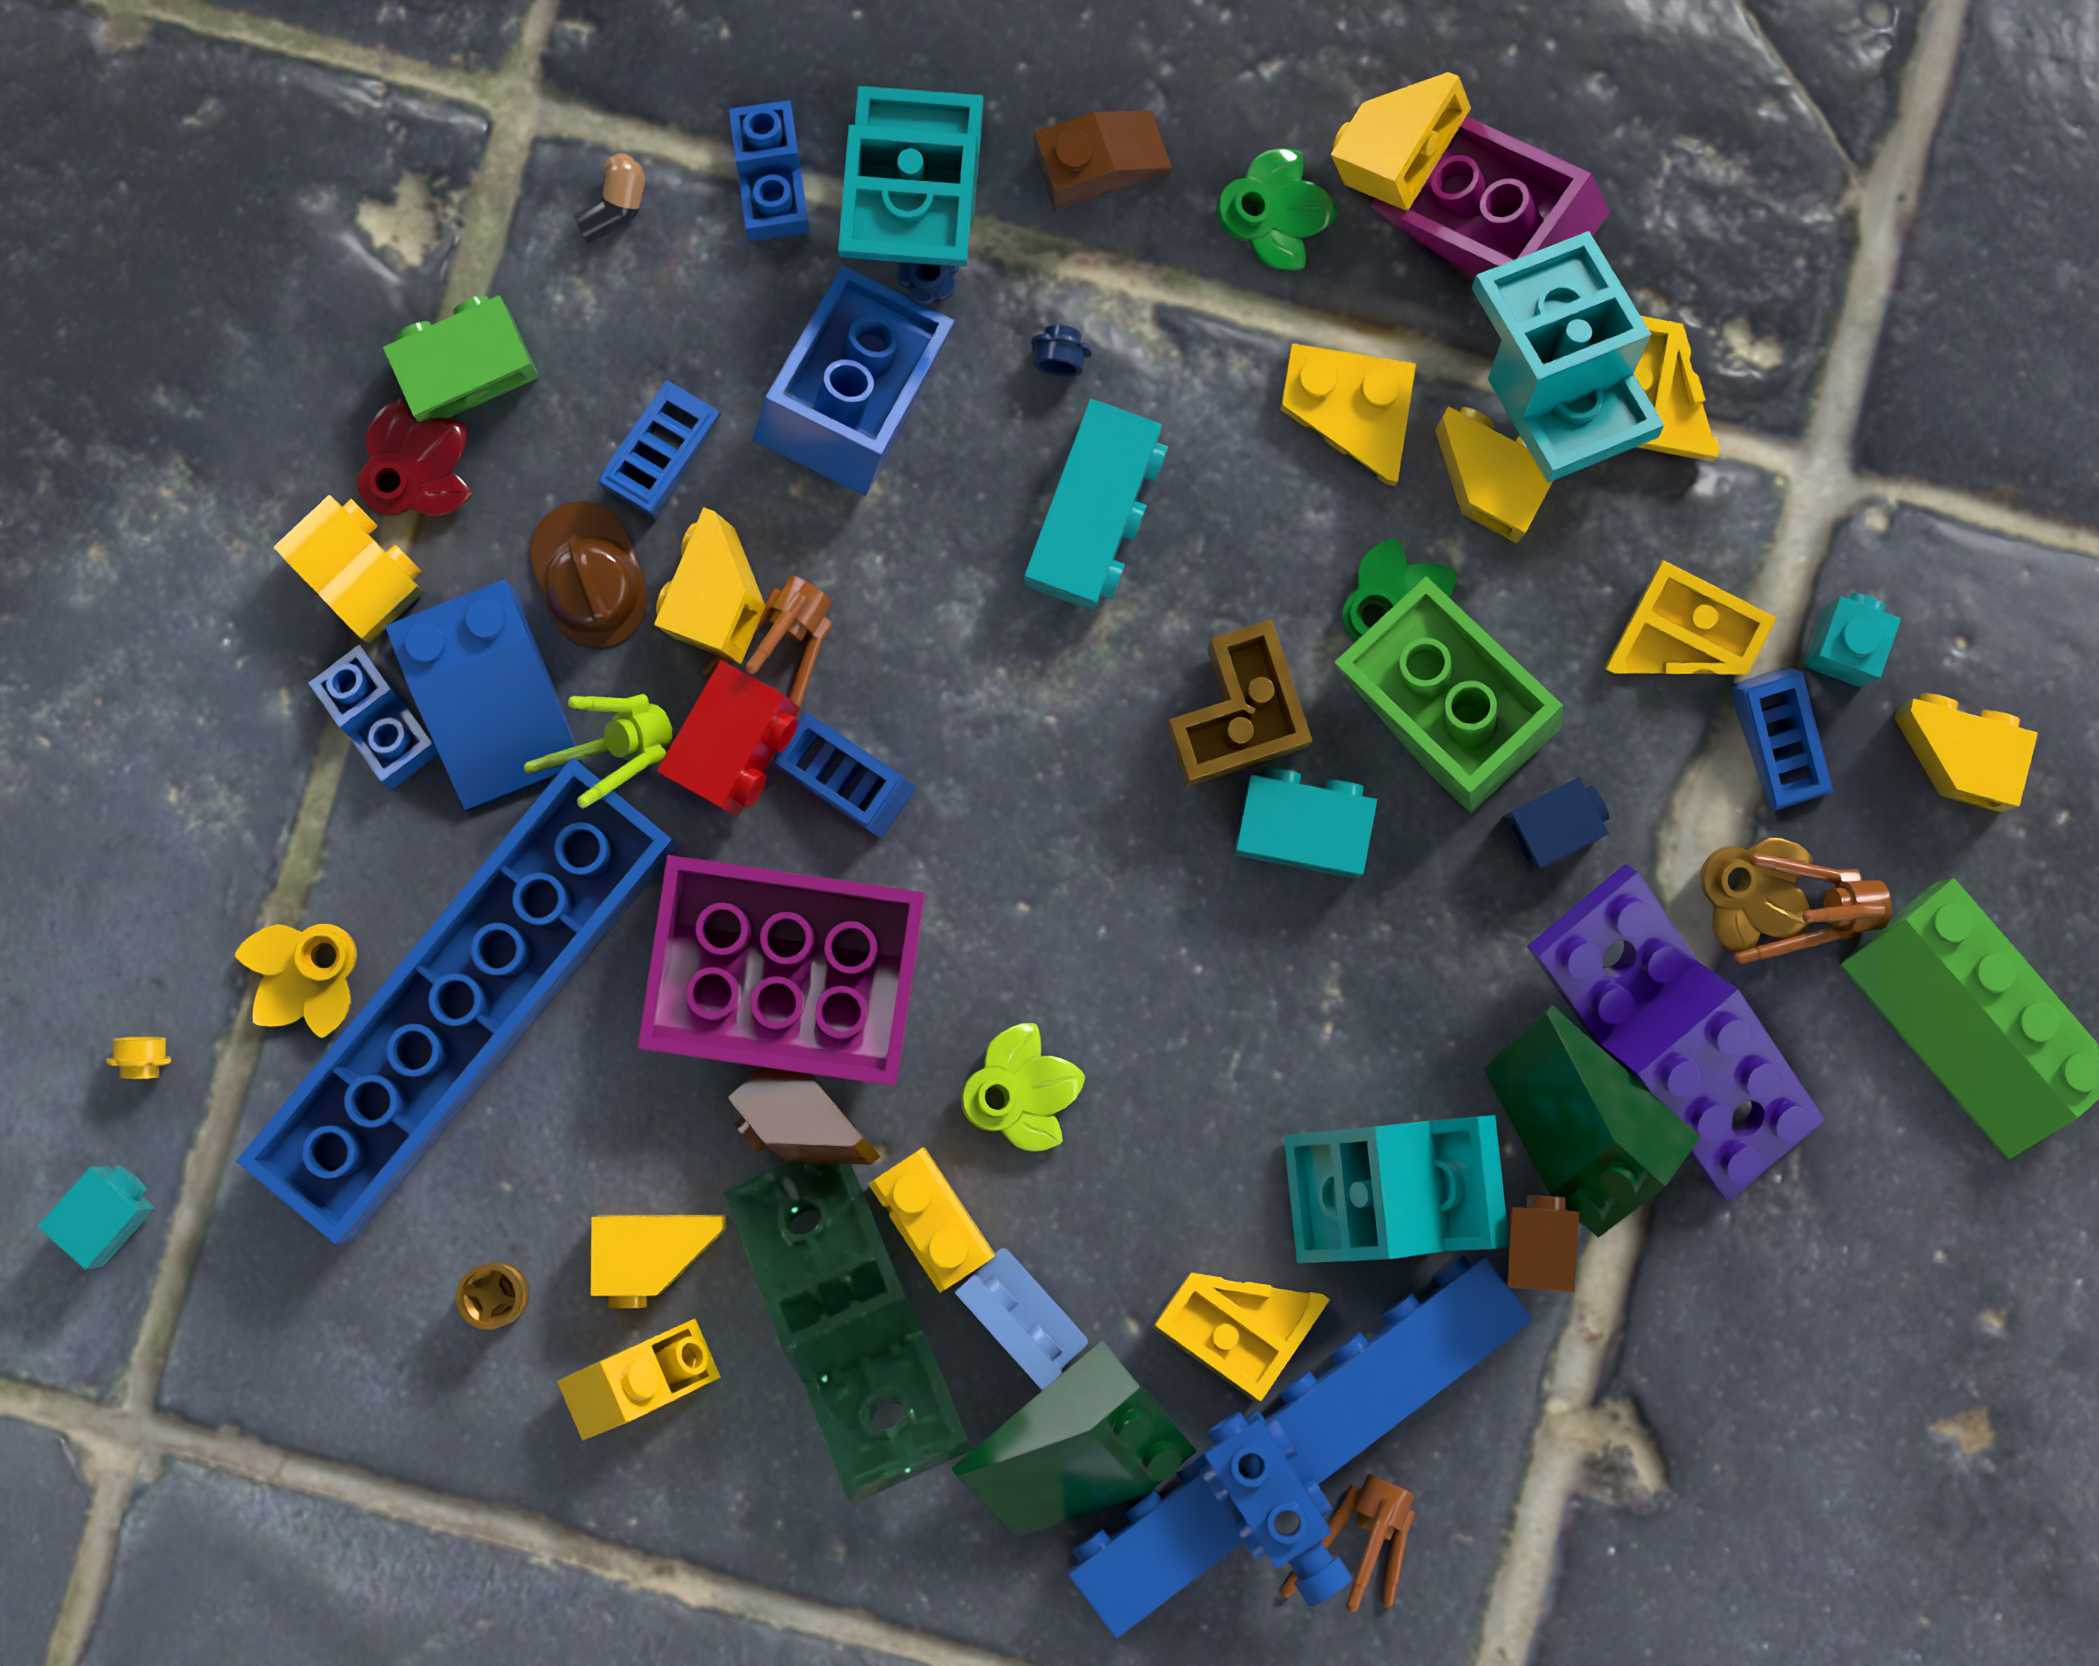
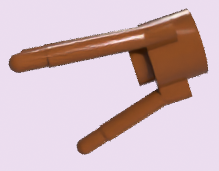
[702,575,834,718]
[1733,853,1892,965]
[1280,1474,1416,1612]

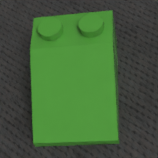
[1334,576,1563,814]

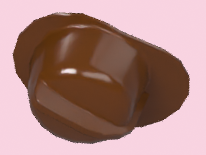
[530,501,648,648]

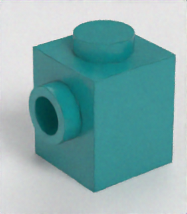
[1802,593,1901,688]
[37,1165,155,1270]

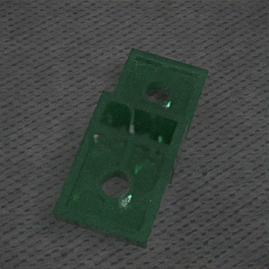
[723,1162,973,1505]

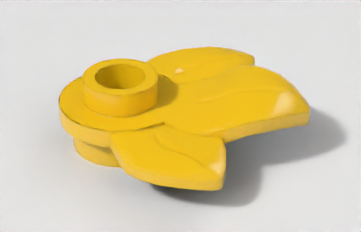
[235,924,357,1038]

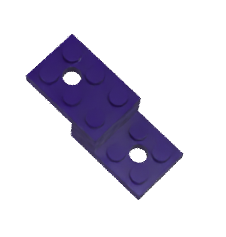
[1527,863,1825,1202]

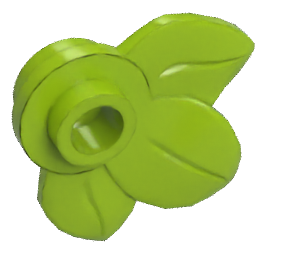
[961,1023,1085,1152]

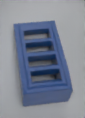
[597,380,721,520]
[1730,668,1833,811]
[770,711,916,838]

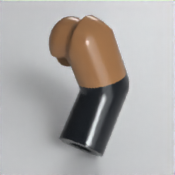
[573,153,645,243]

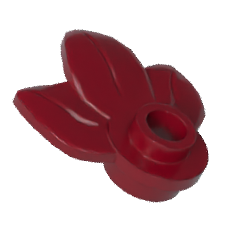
[358,399,472,517]

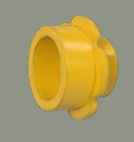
[106,1037,171,1079]

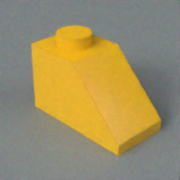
[1330,72,1471,211]
[591,1215,728,1308]

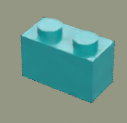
[1233,767,1377,879]

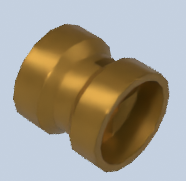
[455,1262,530,1330]

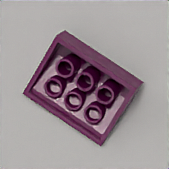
[638,855,927,1086]

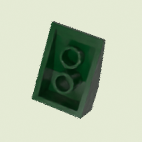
[1483,1005,1700,1238]
[951,1340,1197,1538]

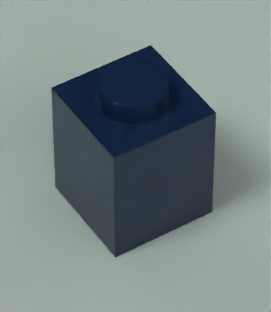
[1502,777,1610,873]

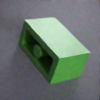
[383,295,540,423]

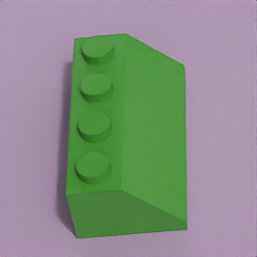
[1838,878,2099,1159]

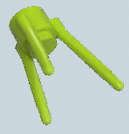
[524,694,672,808]

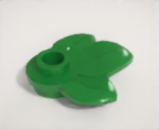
[1216,148,1339,271]
[1341,538,1457,643]

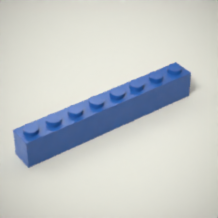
[1068,1253,1533,1639]

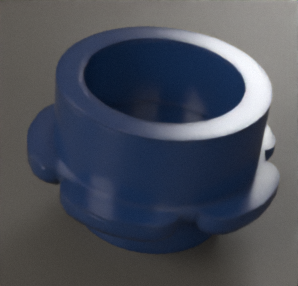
[897,262,959,305]
[1031,325,1092,377]

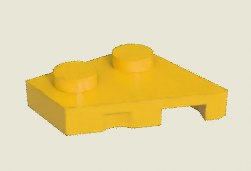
[1634,316,1720,462]
[1280,343,1416,486]
[1604,560,1777,675]
[1152,1273,1330,1403]

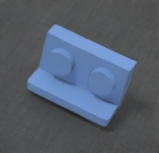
[955,1248,1088,1391]

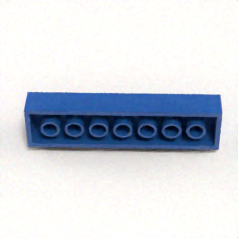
[236,757,680,1245]

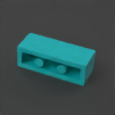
[1024,398,1169,612]

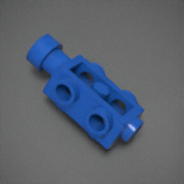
[1199,1412,1353,1607]

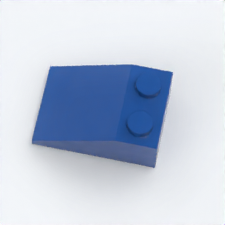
[752,265,955,497]
[385,579,585,812]

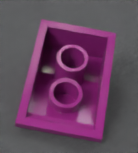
[1371,116,1610,279]

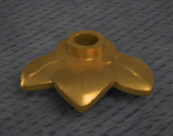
[1700,837,1813,954]

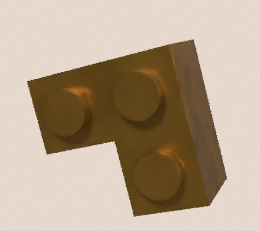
[1166,619,1312,788]

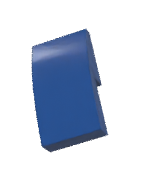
[729,100,810,242]
[309,645,439,791]

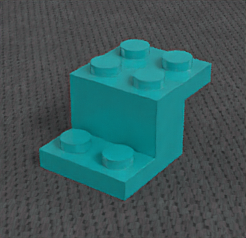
[838,86,984,267]
[1472,231,1664,483]
[1284,1115,1510,1263]

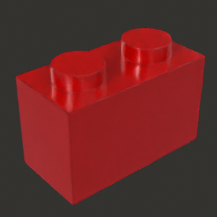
[657,660,800,818]

